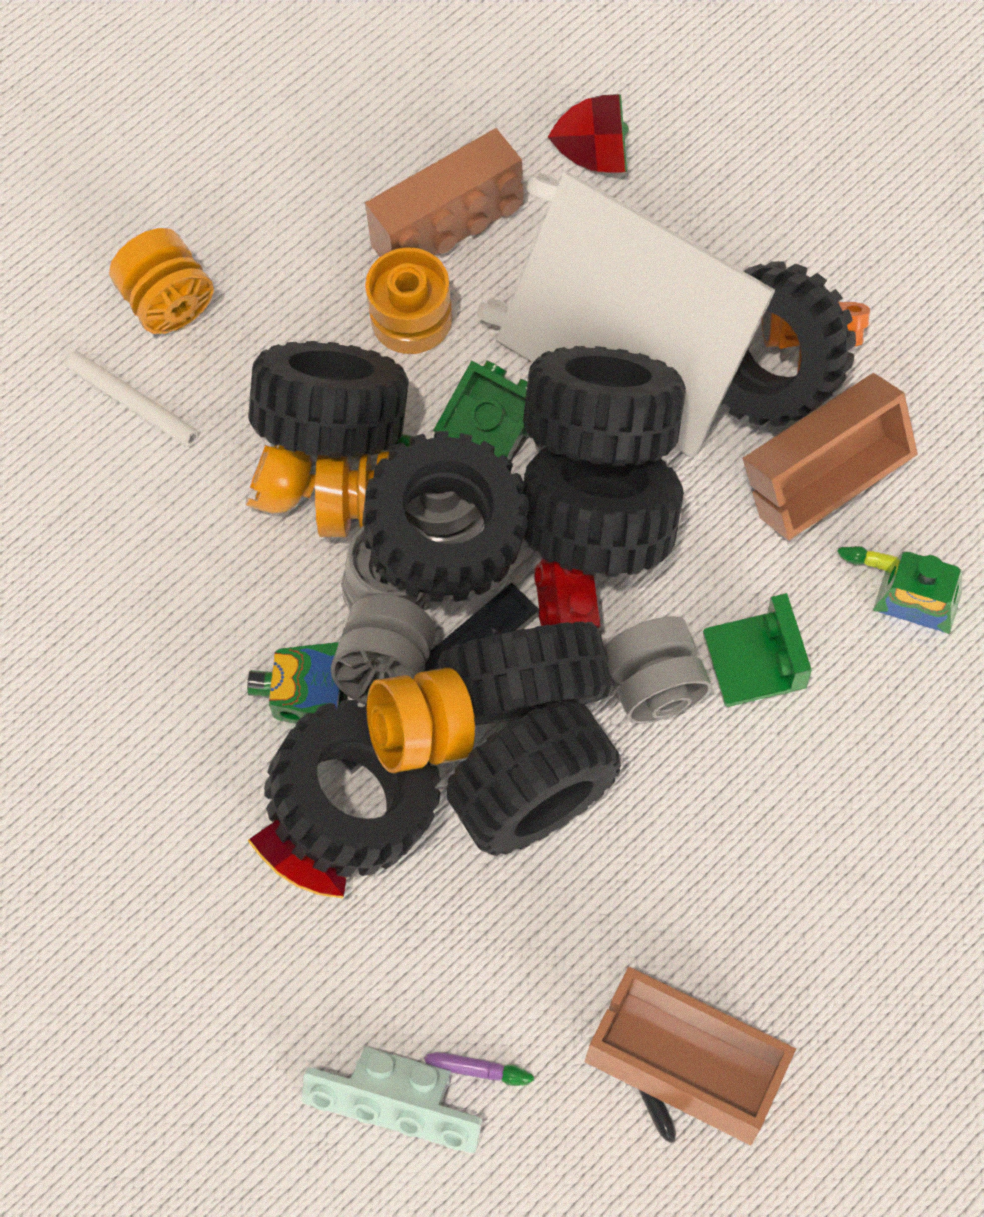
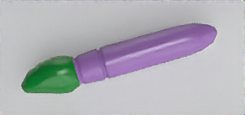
[424,1052,534,1086]

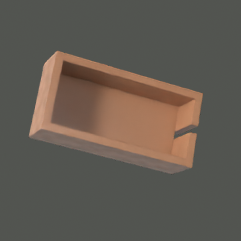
[365,128,524,257]
[742,373,918,541]
[584,966,796,1146]

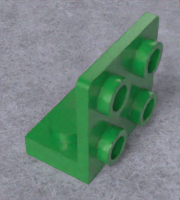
[703,593,812,707]

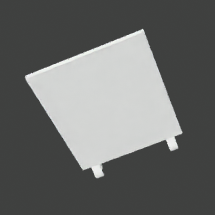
[477,171,775,458]

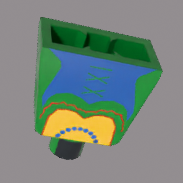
[873,551,962,634]
[247,642,344,724]

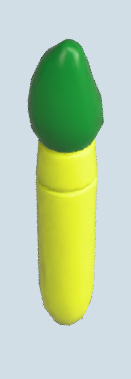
[837,546,897,571]

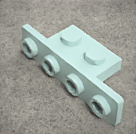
[301,1046,482,1153]

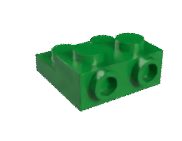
[433,360,528,460]

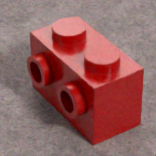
[534,558,600,629]

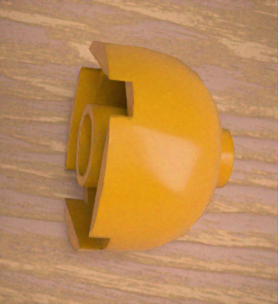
[245,445,315,514]

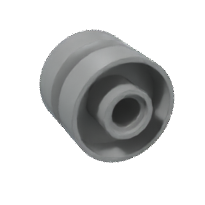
[405,491,484,544]
[331,594,435,704]
[604,616,712,723]

